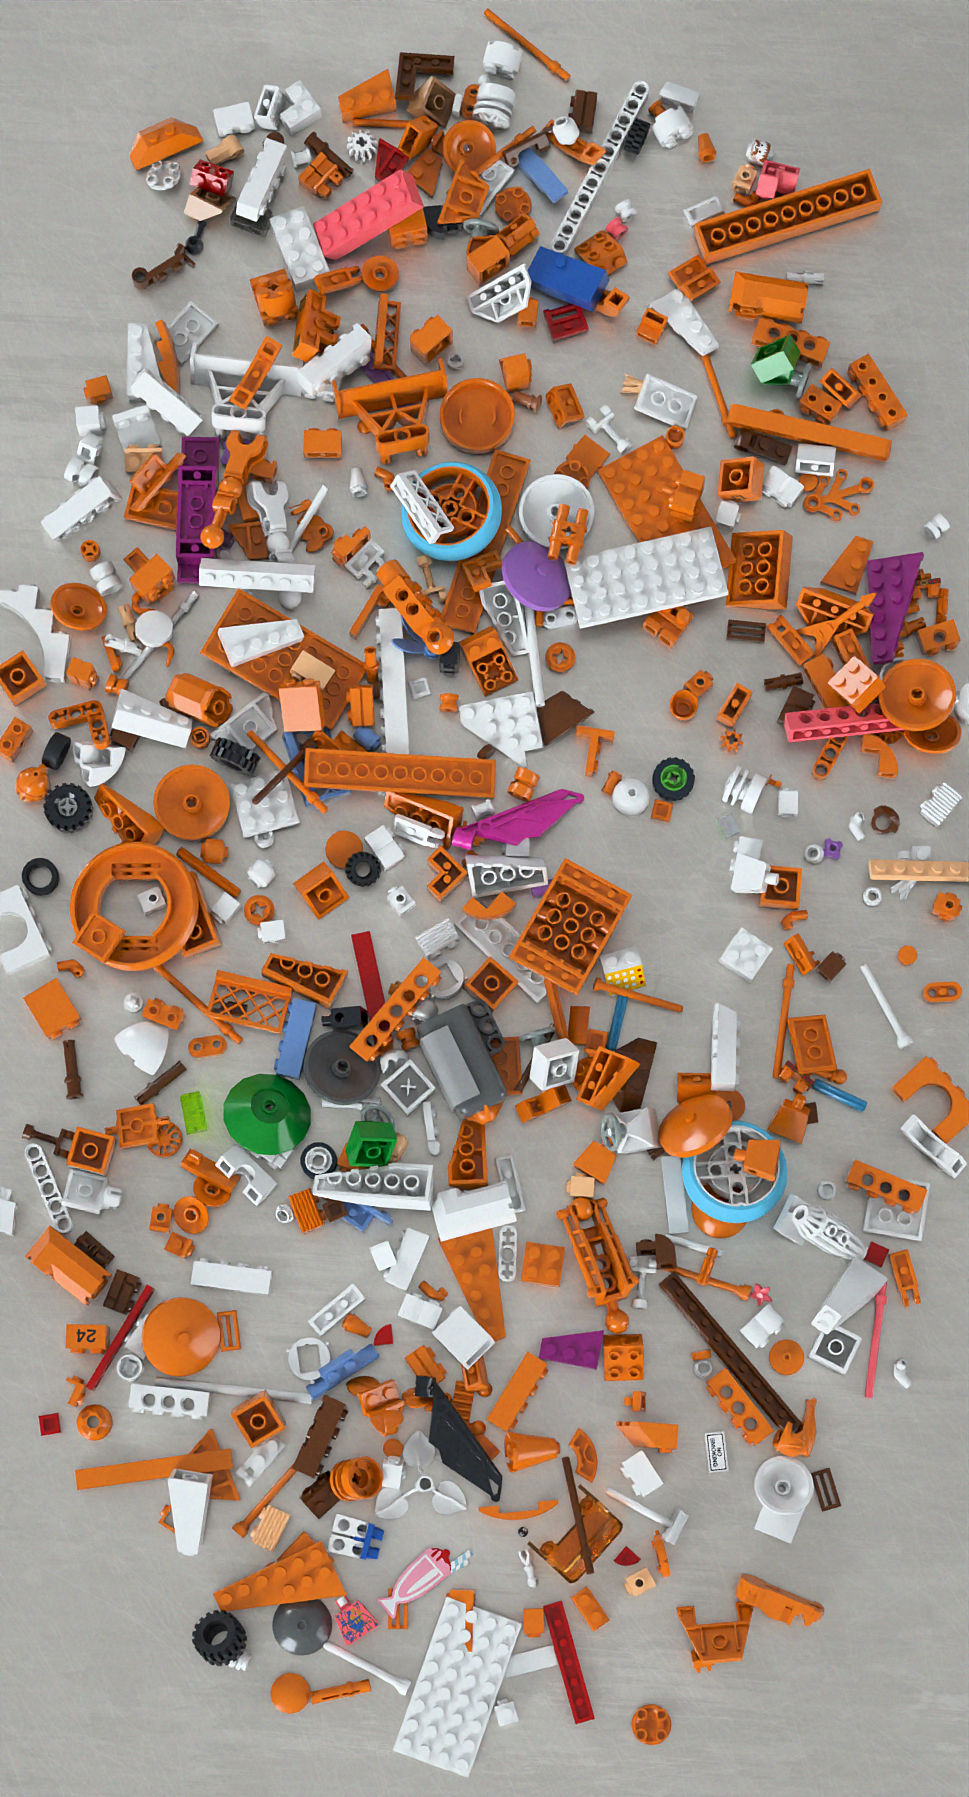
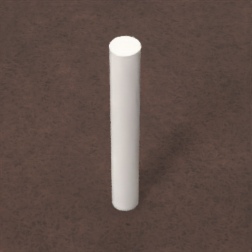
[666,1234,722,1257]

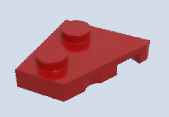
[375,138,410,182]

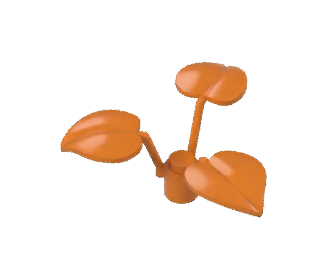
[346,1376,433,1437]

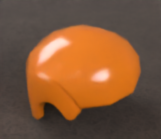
[669,689,698,721]

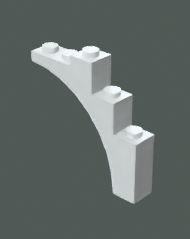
[0,583,72,683]

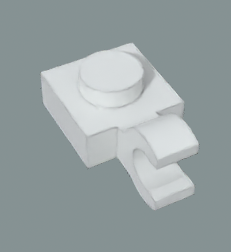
[897,846,931,861]

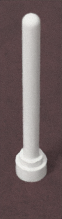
[861,964,914,1049]
[323,1641,412,1696]

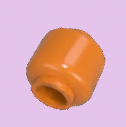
[200,838,228,864]

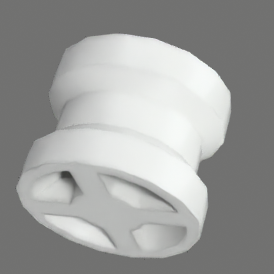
[614,199,638,222]

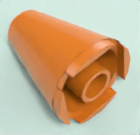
[504,1432,560,1473]

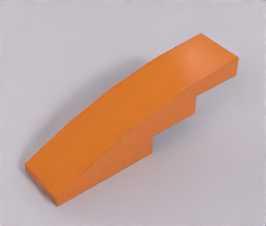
[155,320,180,395]

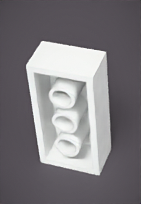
[269,206,330,292]

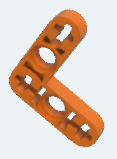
[48,700,110,750]

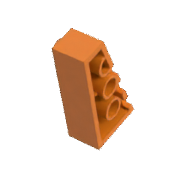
[262,953,348,1010]

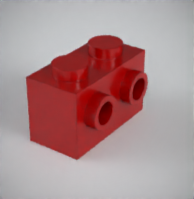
[190,159,234,196]

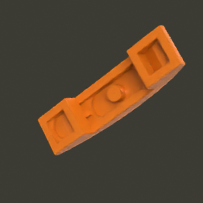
[540,119,606,165]
[229,336,283,410]
[479,1500,558,1520]

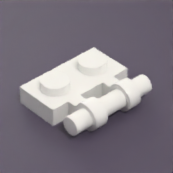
[345,539,393,588]

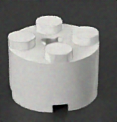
[482,41,523,80]
[650,106,693,149]

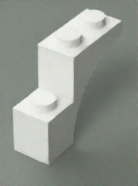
[901,1114,967,1178]

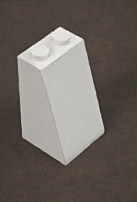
[811,1256,888,1335]
[168,1468,213,1556]

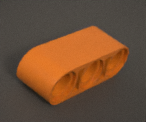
[812,736,848,781]

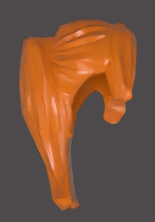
[773,1397,817,1457]

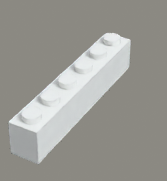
[199,558,315,593]

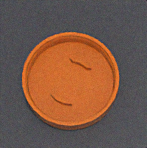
[440,378,515,454]

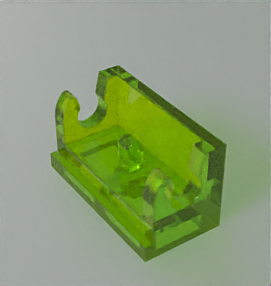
[180,1091,208,1135]

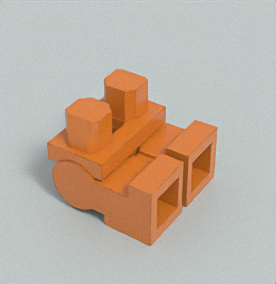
[643,606,694,649]

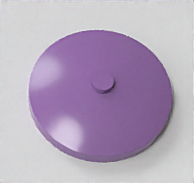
[502,541,571,611]

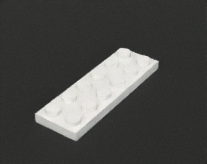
[454,897,547,1004]

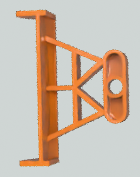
[332,358,447,465]

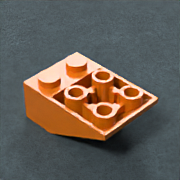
[458,626,518,696]

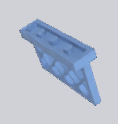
[282,727,350,807]

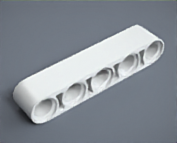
[25,1143,74,1234]

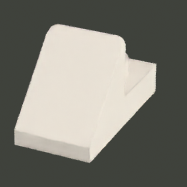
[370,1241,396,1271]

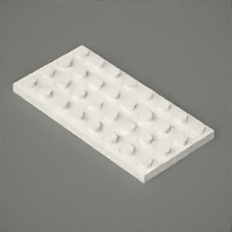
[564,527,728,629]
[393,1596,522,1778]

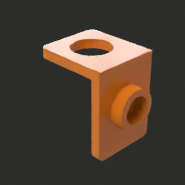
[158,1504,175,1533]

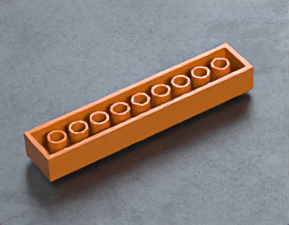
[693,169,882,265]

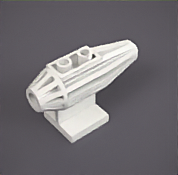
[773,1194,867,1260]

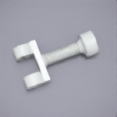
[586,405,632,454]
[629,1256,656,1309]

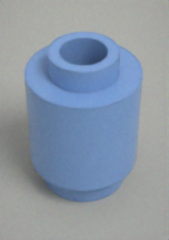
[353,726,381,752]

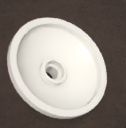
[754,1456,814,1515]

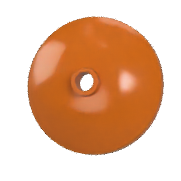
[442,120,496,172]
[50,583,107,630]
[904,715,961,754]
[691,1185,747,1238]

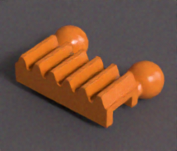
[452,1380,493,1436]

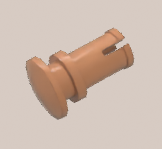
[512,390,542,413]

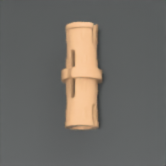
[118,604,140,643]

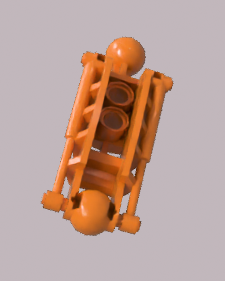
[556,1197,639,1334]

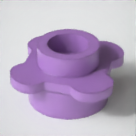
[823,838,843,859]

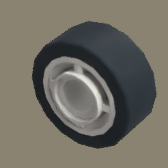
[300,1142,337,1179]

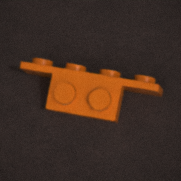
[129,453,186,512]
[310,730,368,752]

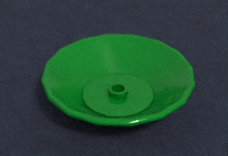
[223,1074,311,1155]

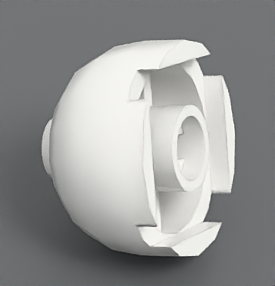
[612,778,650,817]

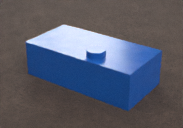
[528,246,610,312]

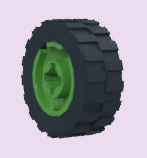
[652,757,695,801]

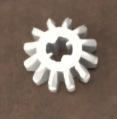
[346,129,378,162]

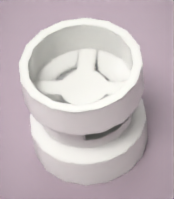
[923,514,950,540]

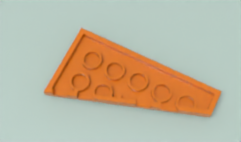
[438,1228,506,1342]
[213,1540,347,1611]

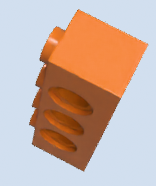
[751,317,830,368]
[844,1159,928,1215]
[706,1367,774,1446]

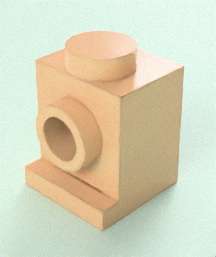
[731,164,758,196]

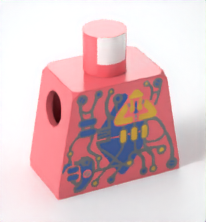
[335,1596,380,1646]

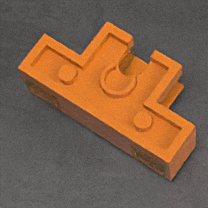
[292,289,341,363]

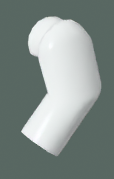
[849,812,866,841]
[893,1358,913,1389]

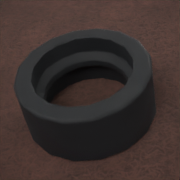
[42,732,71,770]
[21,858,59,896]

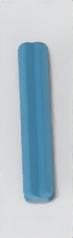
[606,995,628,1050]
[812,1079,867,1112]

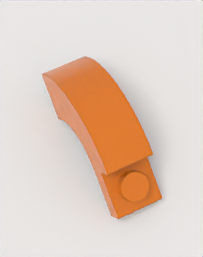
[595,287,630,317]

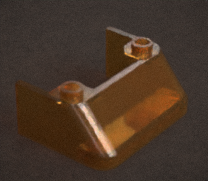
[527,1484,623,1583]

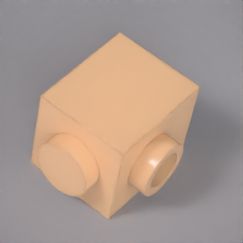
[566,1173,595,1199]
[624,1567,656,1597]

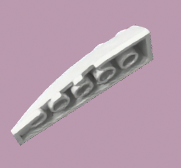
[312,1163,434,1211]

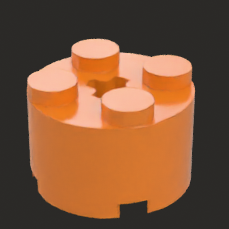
[255,274,296,317]

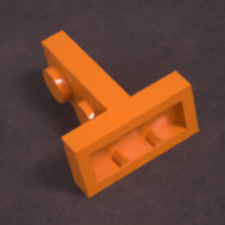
[576,725,615,777]

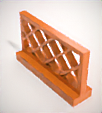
[206,970,293,1034]

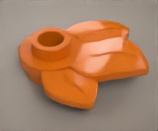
[300,515,334,552]

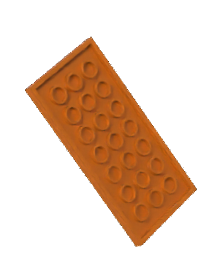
[597,435,737,570]
[200,588,366,731]

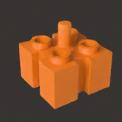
[662,470,705,522]

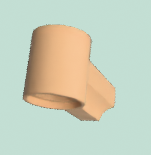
[205,134,245,165]

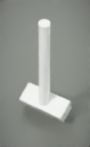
[606,1487,689,1545]

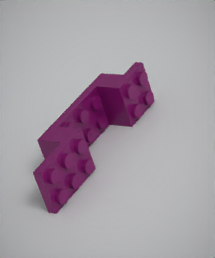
[176,437,220,584]

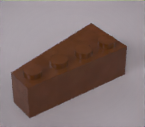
[292,1394,349,1479]

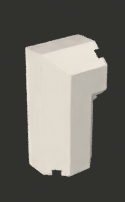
[432,1181,517,1241]

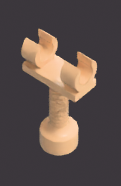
[417,555,447,603]

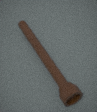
[252,739,318,805]

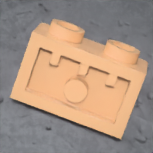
[124,444,163,472]

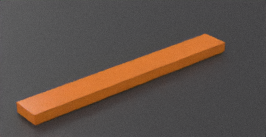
[75,1448,234,1490]

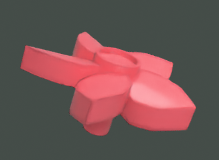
[749,1284,772,1306]

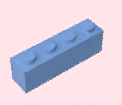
[274,998,317,1081]

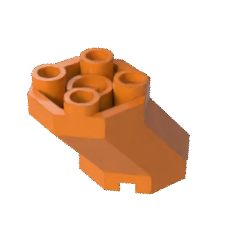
[165,673,233,728]

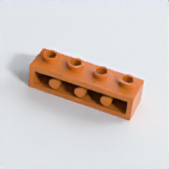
[847,353,908,431]

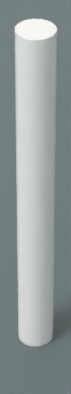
[289,485,329,553]

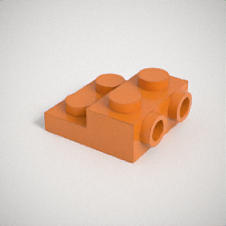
[331,526,371,568]

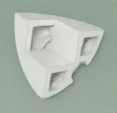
[73,741,126,787]
[114,1021,168,1076]

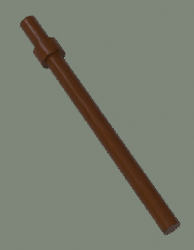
[562,1457,594,1575]

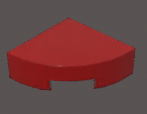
[374,1324,393,1346]
[613,1546,641,1566]

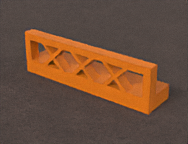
[373,293,401,372]
[832,628,879,704]

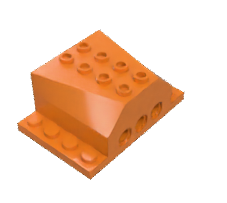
[509,858,633,995]

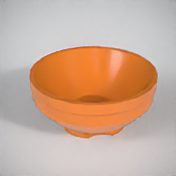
[77,1404,113,1441]

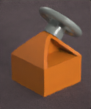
[463,218,510,286]

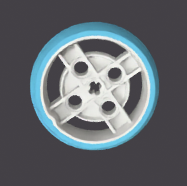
[682,1121,787,1223]

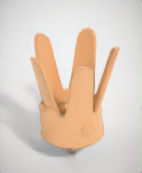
[621,373,644,393]

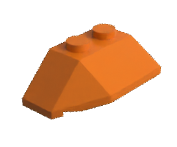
[129,117,203,171]
[796,587,874,636]

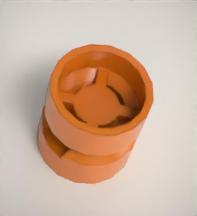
[507,767,540,802]

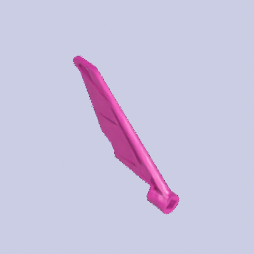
[452,789,584,850]

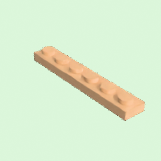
[869,859,969,882]

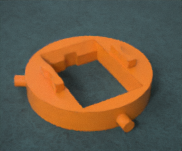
[651,1530,671,1578]

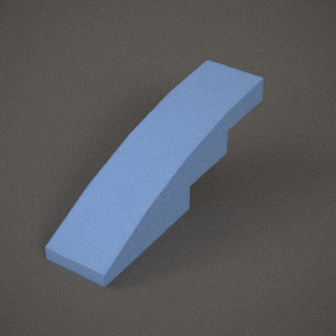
[518,148,568,204]

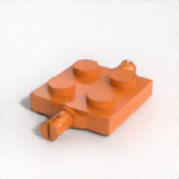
[105,1103,170,1149]

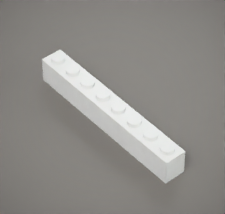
[375,608,409,754]

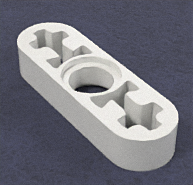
[498,1225,517,1283]

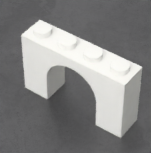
[0,885,52,976]

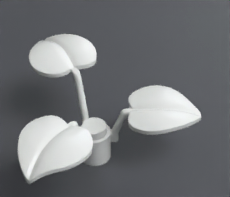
[374,1431,467,1519]

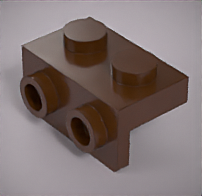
[299,1470,340,1519]

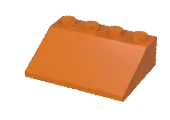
[726,530,793,610]

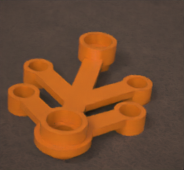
[803,469,874,522]

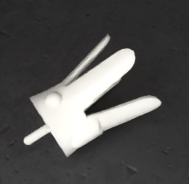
[890,880,916,900]

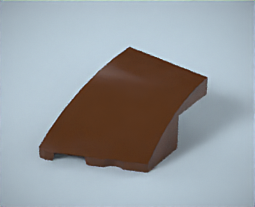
[536,691,595,746]

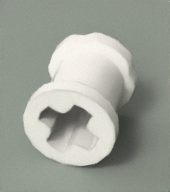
[291,147,312,168]
[471,799,495,821]

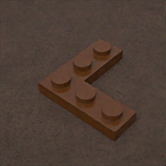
[395,52,455,101]

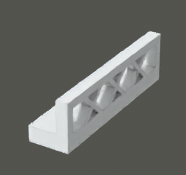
[390,470,454,544]

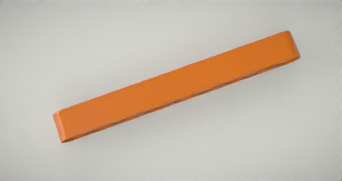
[727,404,892,461]

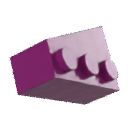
[538,1330,604,1370]

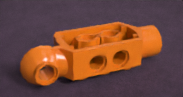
[376,559,454,655]

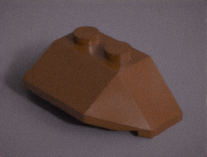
[612,1038,657,1113]

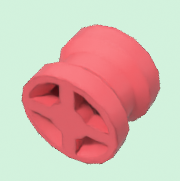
[605,217,629,241]

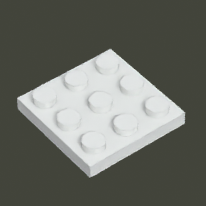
[230,770,300,838]
[863,1178,930,1242]

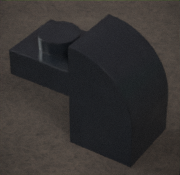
[423,205,462,240]

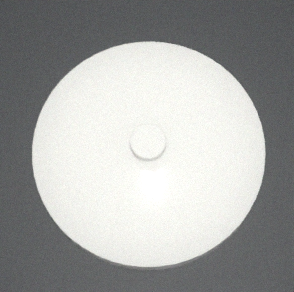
[519,474,594,549]

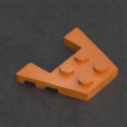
[676,1601,754,1664]

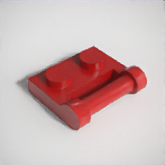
[543,304,589,341]

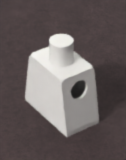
[731,854,779,893]
[0,1187,17,1236]

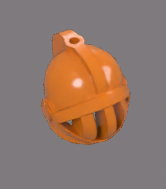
[16,764,51,802]

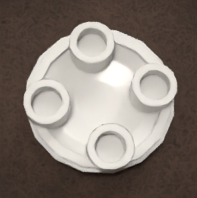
[146,160,182,190]

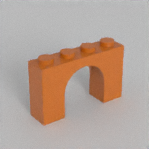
[891,1056,969,1144]

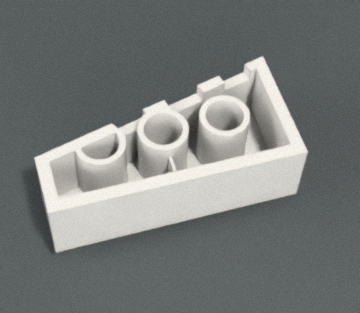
[217,619,304,667]
[111,689,193,748]

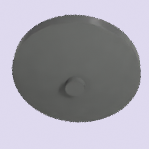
[303,1030,381,1105]

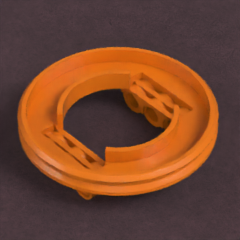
[70,842,199,971]

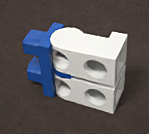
[327,1513,384,1560]

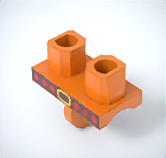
[911,569,941,601]
[778,1060,815,1094]

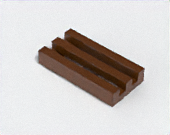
[726,619,766,643]
[811,1468,841,1512]

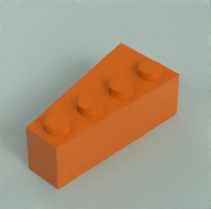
[182,871,223,958]

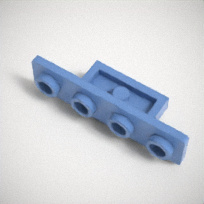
[341,1201,393,1233]
[306,1344,379,1400]

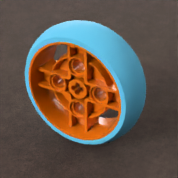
[401,462,502,561]

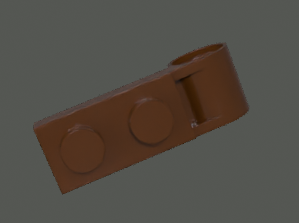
[131,252,185,290]
[733,428,793,465]

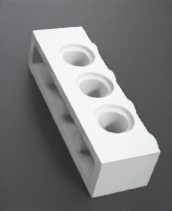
[128,1383,211,1420]

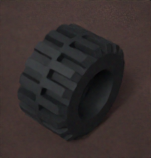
[192,1610,247,1666]

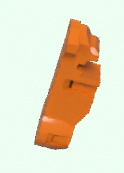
[736,1574,825,1627]

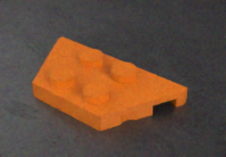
[437,159,490,224]
[189,1429,241,1501]

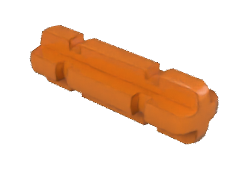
[936,588,949,624]
[697,1247,718,1286]

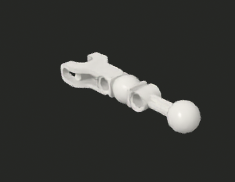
[246,480,302,609]

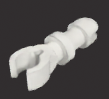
[519,1548,539,1588]

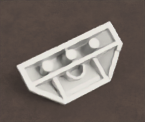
[466,264,532,323]

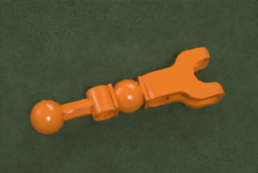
[200,430,269,549]

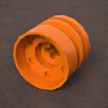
[330,1456,383,1502]

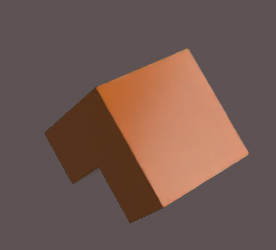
[636,307,668,345]

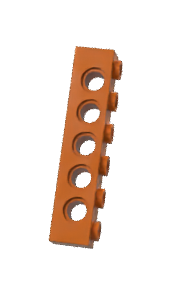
[349,957,442,1062]

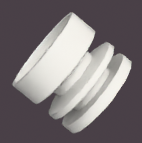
[472,83,516,130]
[722,765,768,814]

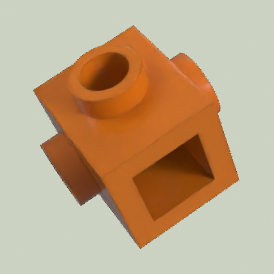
[931,892,962,921]

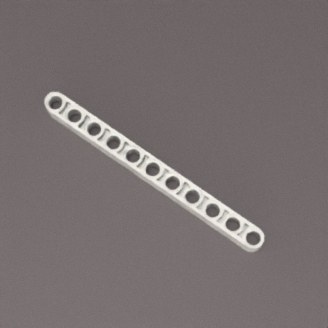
[551,80,649,255]

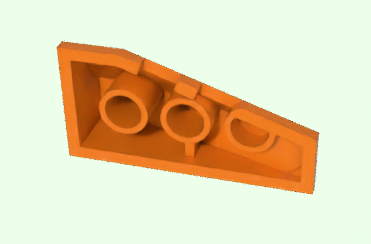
[94,783,164,845]
[384,792,464,849]
[448,1120,488,1192]

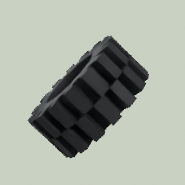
[624,118,650,155]
[345,851,381,887]

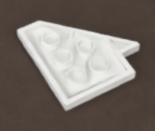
[458,691,544,768]

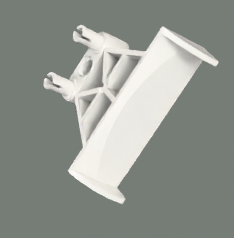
[190,343,304,442]

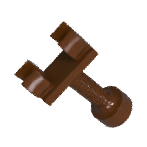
[22,1124,75,1159]

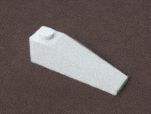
[479,580,529,656]

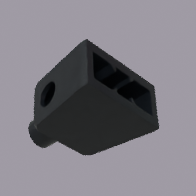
[321,1006,368,1031]

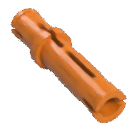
[310,1679,371,1704]

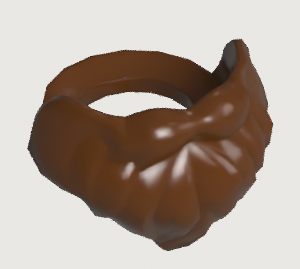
[871,805,900,834]

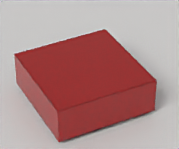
[863,1241,889,1268]
[38,1413,61,1436]

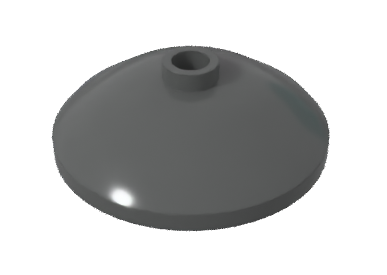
[272,1599,332,1655]

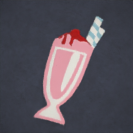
[377,1548,473,1619]

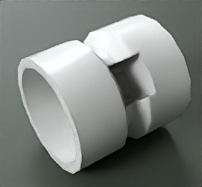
[64,457,99,488]
[90,561,123,596]
[116,1354,145,1381]

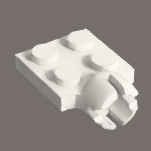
[61,1169,122,1214]

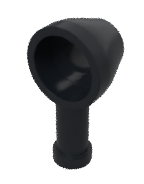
[185,220,207,255]

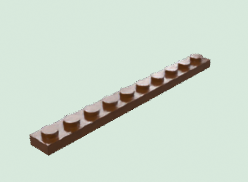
[658,1271,802,1433]

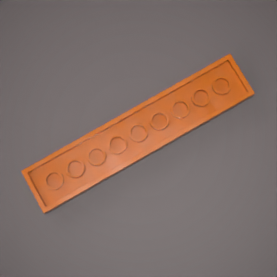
[442,449,531,634]
[303,748,496,798]

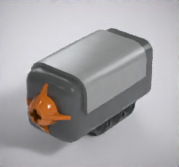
[417,999,507,1124]

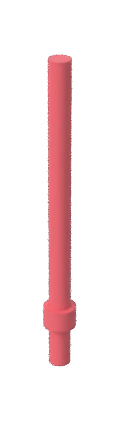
[865,1281,887,1398]

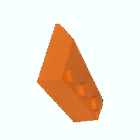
[616,1422,678,1454]

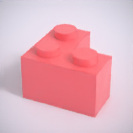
[756,160,801,199]

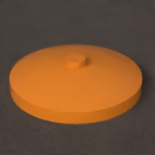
[879,659,956,731]
[153,764,230,841]
[658,1095,733,1158]
[141,1297,220,1377]

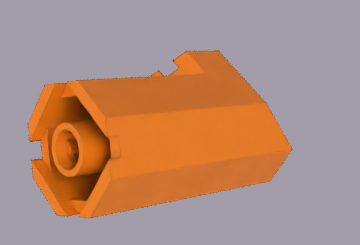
[728,271,809,324]
[25,1226,112,1306]

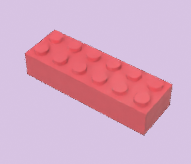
[313,169,424,261]

